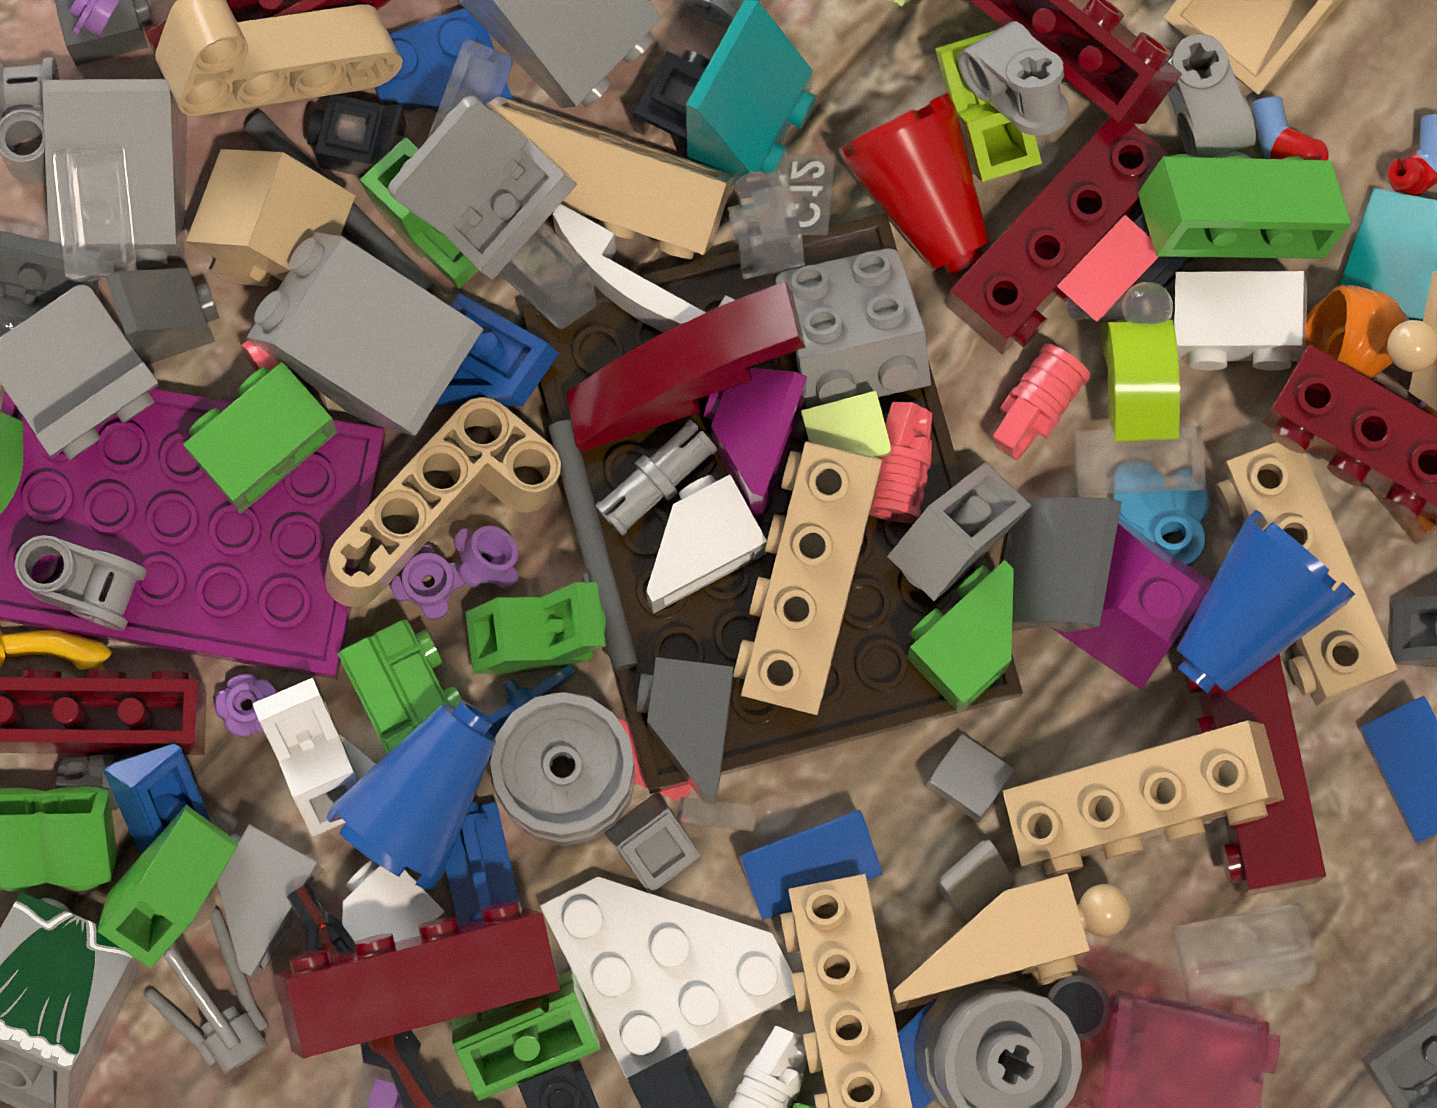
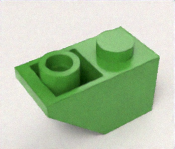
[907,560,1014,714]
[97,805,238,969]

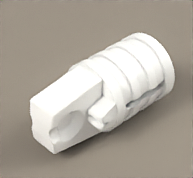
[728,1026,808,1108]

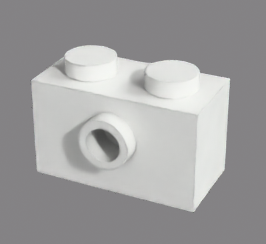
[1174,271,1307,370]

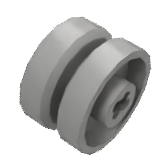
[490,692,636,846]
[915,979,1082,1108]

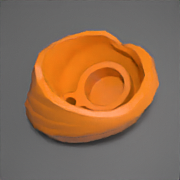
[1296,285,1409,380]

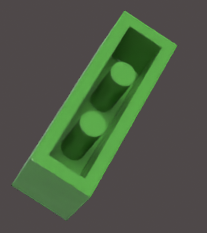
[1138,154,1351,259]

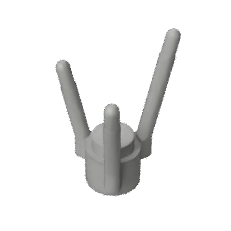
[145,908,269,1075]

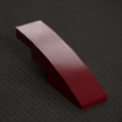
[566,281,806,452]

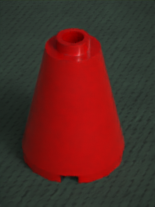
[837,93,989,276]

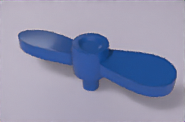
[488,665,576,737]

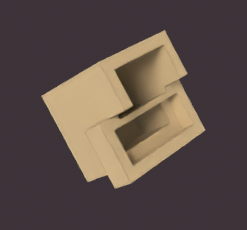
[186,149,356,287]

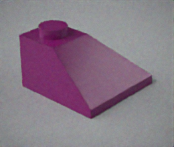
[703,368,807,523]
[1050,519,1212,690]

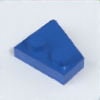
[375,8,513,115]
[435,293,559,406]

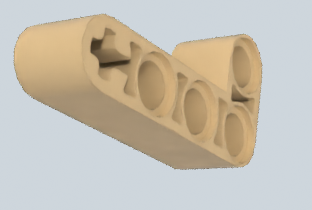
[155,0,403,116]
[325,397,561,607]

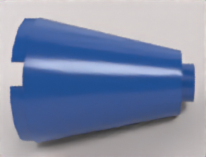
[1176,510,1355,694]
[326,701,496,889]

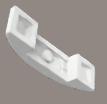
[553,204,735,332]

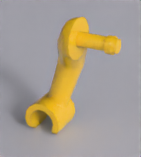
[0,629,112,670]

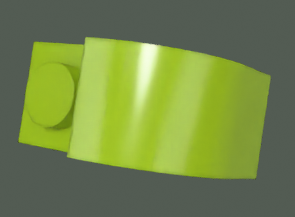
[935,30,1042,182]
[1101,314,1180,442]

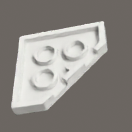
[540,877,795,1081]

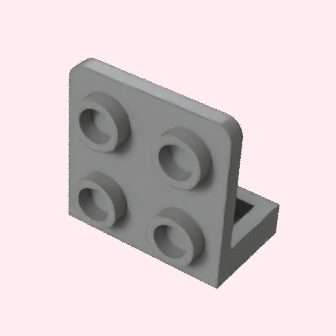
[388,96,577,280]
[776,248,931,409]
[0,285,159,460]

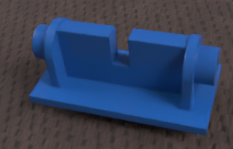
[445,802,519,925]

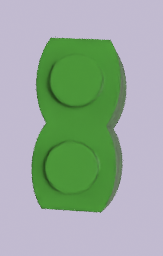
[0,786,117,892]

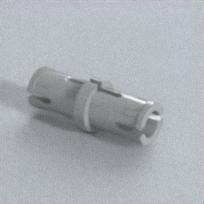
[595,419,717,536]

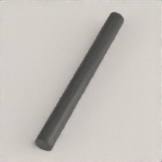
[245,112,435,293]
[548,420,638,671]

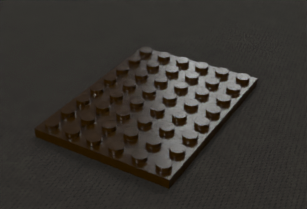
[521,213,1023,794]

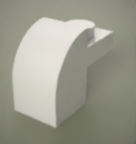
[253,678,359,837]

